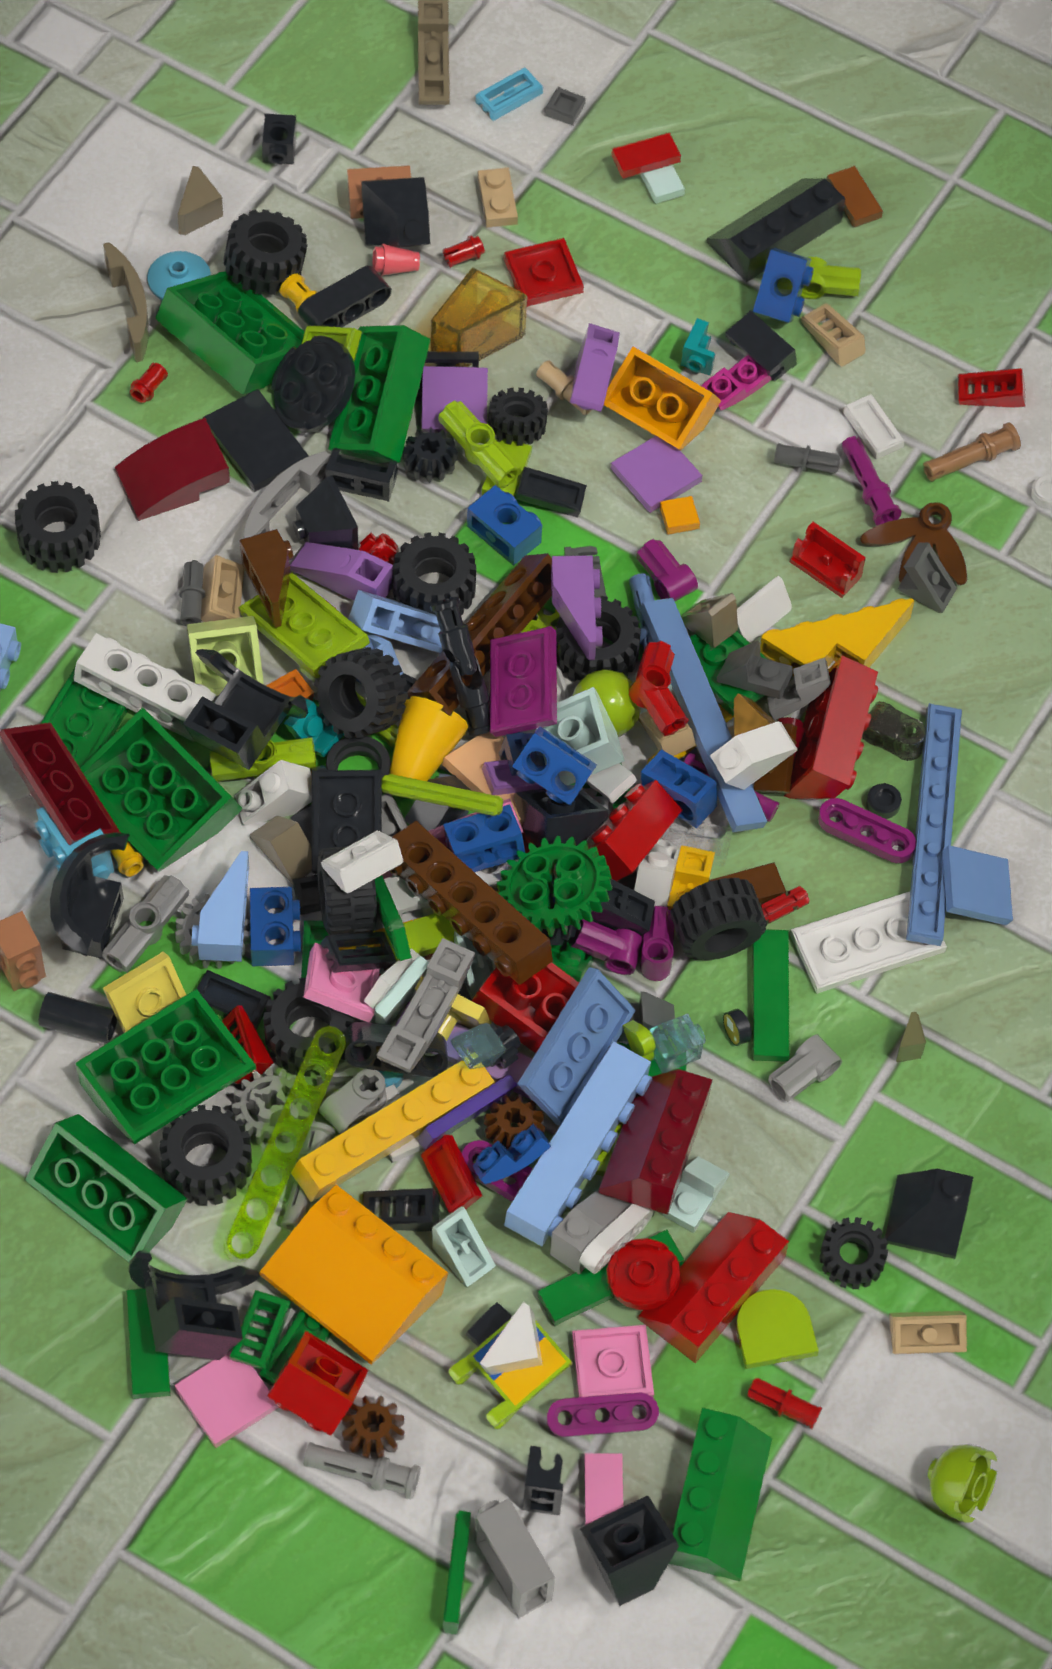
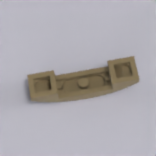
[418,0,450,105]
[103,242,149,363]

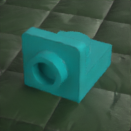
[681,318,715,375]
[284,698,344,757]

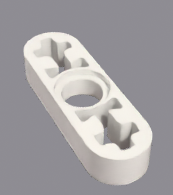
[579,1204,654,1274]

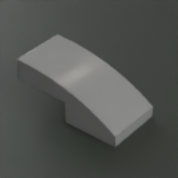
[767,657,831,721]

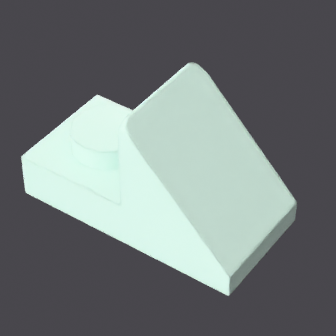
[662,1156,730,1233]

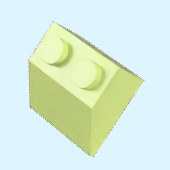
[187,616,264,697]

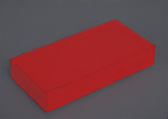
[611,132,681,179]
[420,1135,483,1214]

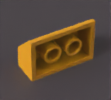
[604,346,721,451]

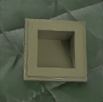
[896,1012,926,1062]

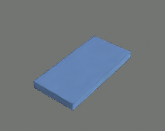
[518,967,636,1126]

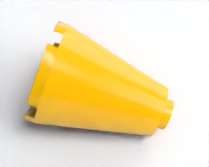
[389,696,468,782]

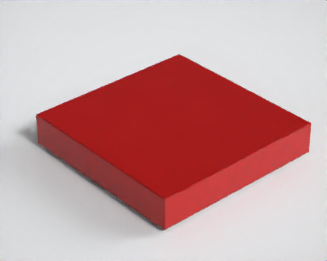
[504,238,584,307]

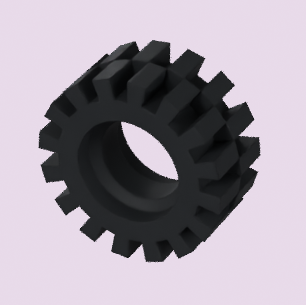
[488,388,548,446]
[820,1217,888,1290]

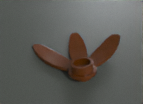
[860,502,967,585]

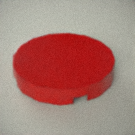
[607,1238,681,1311]

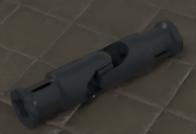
[430,596,490,736]

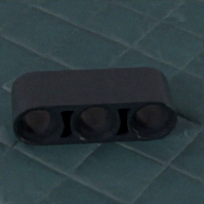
[298,265,392,327]
[344,1022,448,1077]

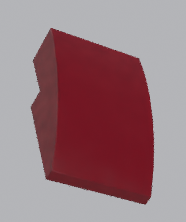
[115,418,230,521]

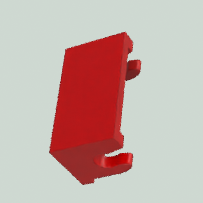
[790,521,866,598]

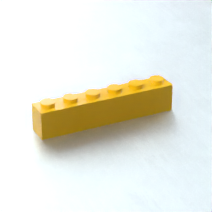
[291,1053,495,1202]

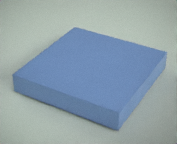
[943,845,1013,925]

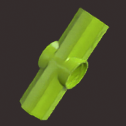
[765,257,861,299]
[438,400,521,488]
[210,737,317,781]

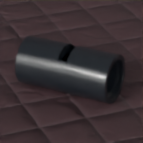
[39,992,117,1044]

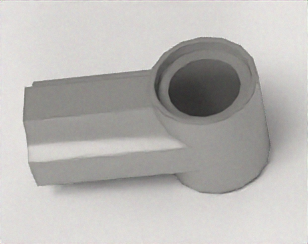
[768,1034,842,1102]

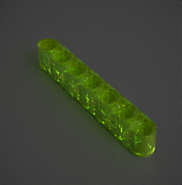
[223,1026,346,1263]

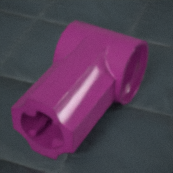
[636,539,698,601]
[640,906,674,981]
[570,919,643,975]

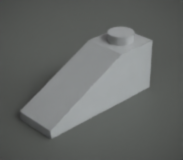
[550,1189,632,1275]

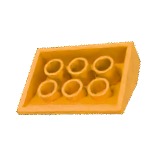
[259,1184,448,1365]

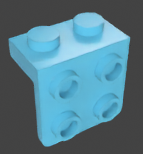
[35,807,114,879]

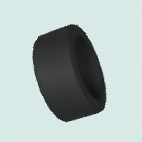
[326,736,391,794]

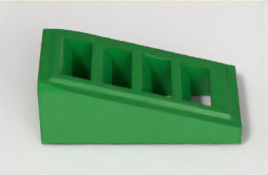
[230,1290,291,1371]

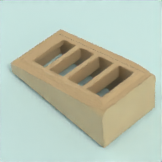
[801,303,866,367]
[638,711,696,756]

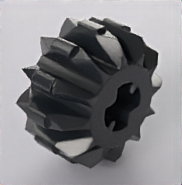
[402,427,458,484]

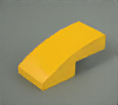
[667,845,715,910]

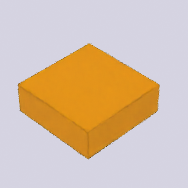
[660,496,700,534]

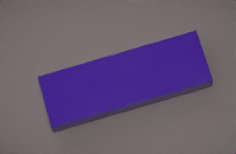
[417,1075,518,1151]

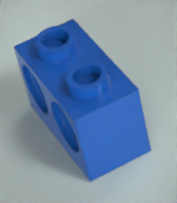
[512,726,597,805]
[641,749,717,828]
[443,804,525,872]
[250,887,301,966]

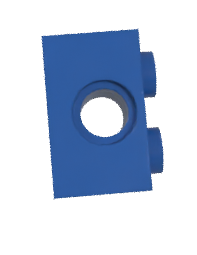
[753,248,814,323]
[467,485,542,566]

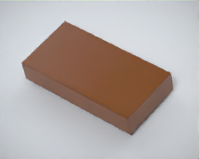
[826,166,883,227]

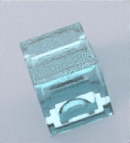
[649,1014,706,1073]

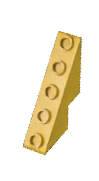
[760,598,915,677]

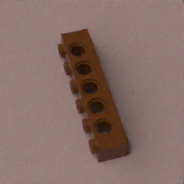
[407,553,552,716]
[389,821,553,985]

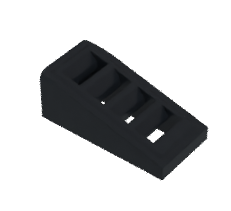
[362,1188,440,1231]

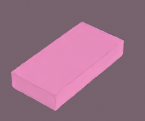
[584,1453,623,1525]

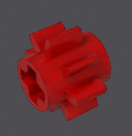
[359,532,399,565]

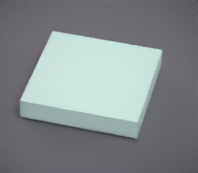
[375,956,429,1025]

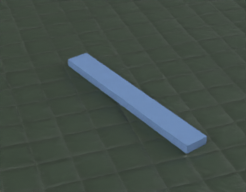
[640,598,767,832]
[906,703,962,946]

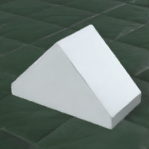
[480,1302,543,1375]

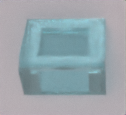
[451,1023,506,1069]

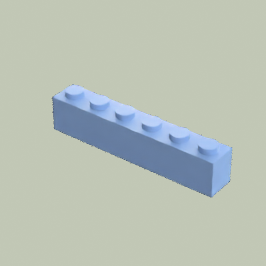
[504,1041,652,1247]

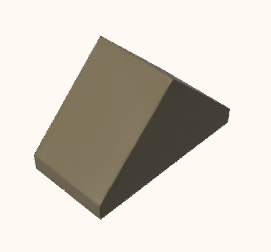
[177,166,223,235]
[681,593,738,648]
[250,815,312,884]

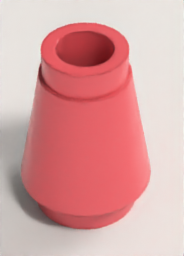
[372,244,420,276]

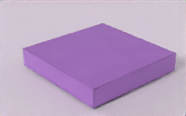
[422,366,488,433]
[611,436,703,513]

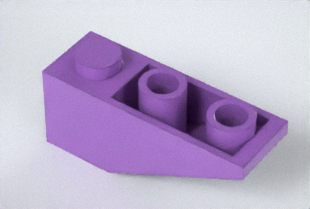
[570,323,620,412]
[290,542,393,601]
[551,556,603,660]

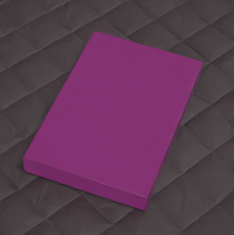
[490,626,557,737]

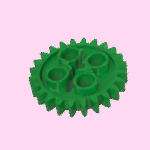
[497,836,612,937]

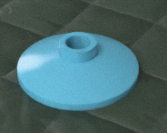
[148,251,211,300]

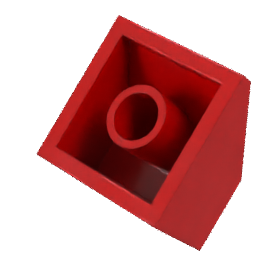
[267,1331,369,1436]

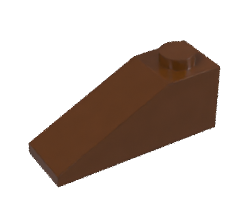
[239,529,294,628]

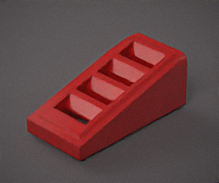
[958,368,1025,408]
[222,1005,274,1084]

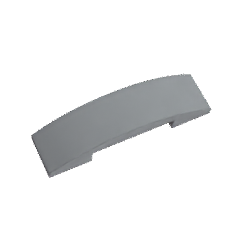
[243,451,330,539]
[377,938,475,1073]

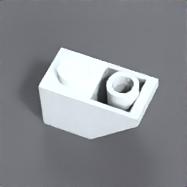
[235,760,312,825]
[634,839,681,907]

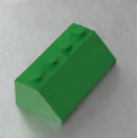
[328,325,431,463]
[25,1114,188,1262]
[669,1407,772,1582]

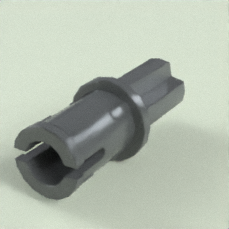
[774,443,841,473]
[179,560,206,626]

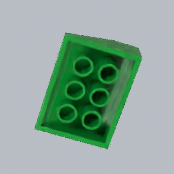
[155,271,305,395]
[80,707,243,872]
[75,989,257,1145]

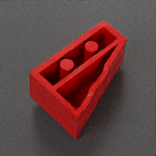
[587,780,682,881]

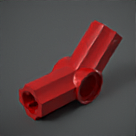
[629,640,689,736]

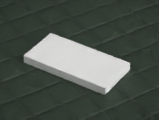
[790,891,947,994]

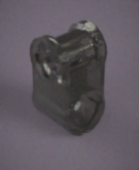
[862,701,926,761]

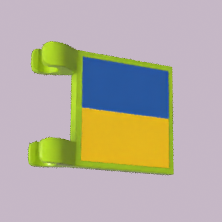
[448,1319,573,1430]

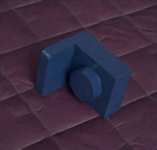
[499,732,545,776]

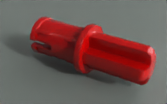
[747,1378,822,1429]

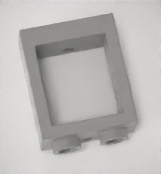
[474,1498,555,1618]

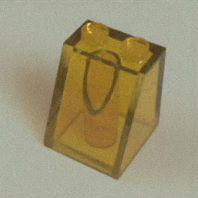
[431,267,527,367]

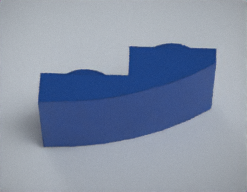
[472,1124,551,1184]

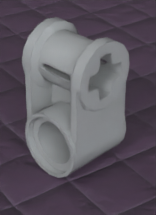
[319,1069,387,1134]

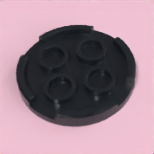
[271,336,355,432]

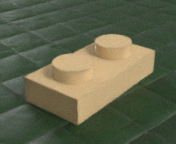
[478,168,518,228]

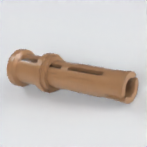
[923,422,1021,482]

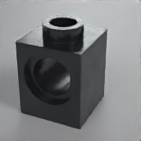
[262,113,297,165]

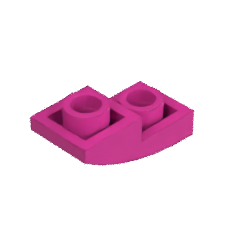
[701,355,772,410]

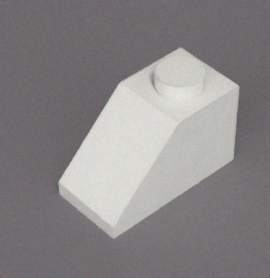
[710,721,797,790]

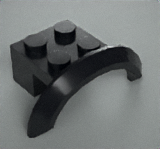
[183,649,309,770]
[50,832,130,959]
[128,1250,261,1360]

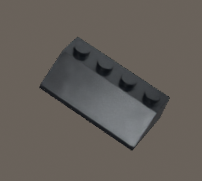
[706,178,846,282]

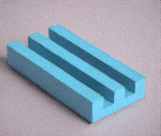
[475,67,543,121]

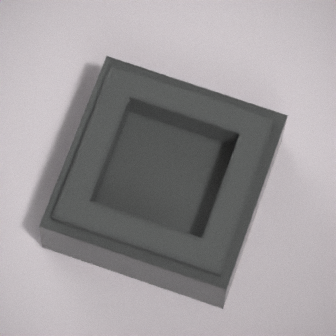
[545,87,586,126]

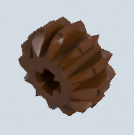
[484,1094,545,1149]
[342,1395,405,1459]

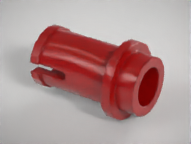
[442,235,485,268]
[130,363,168,403]

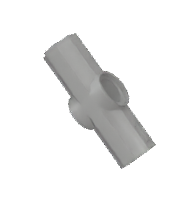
[102,875,189,973]

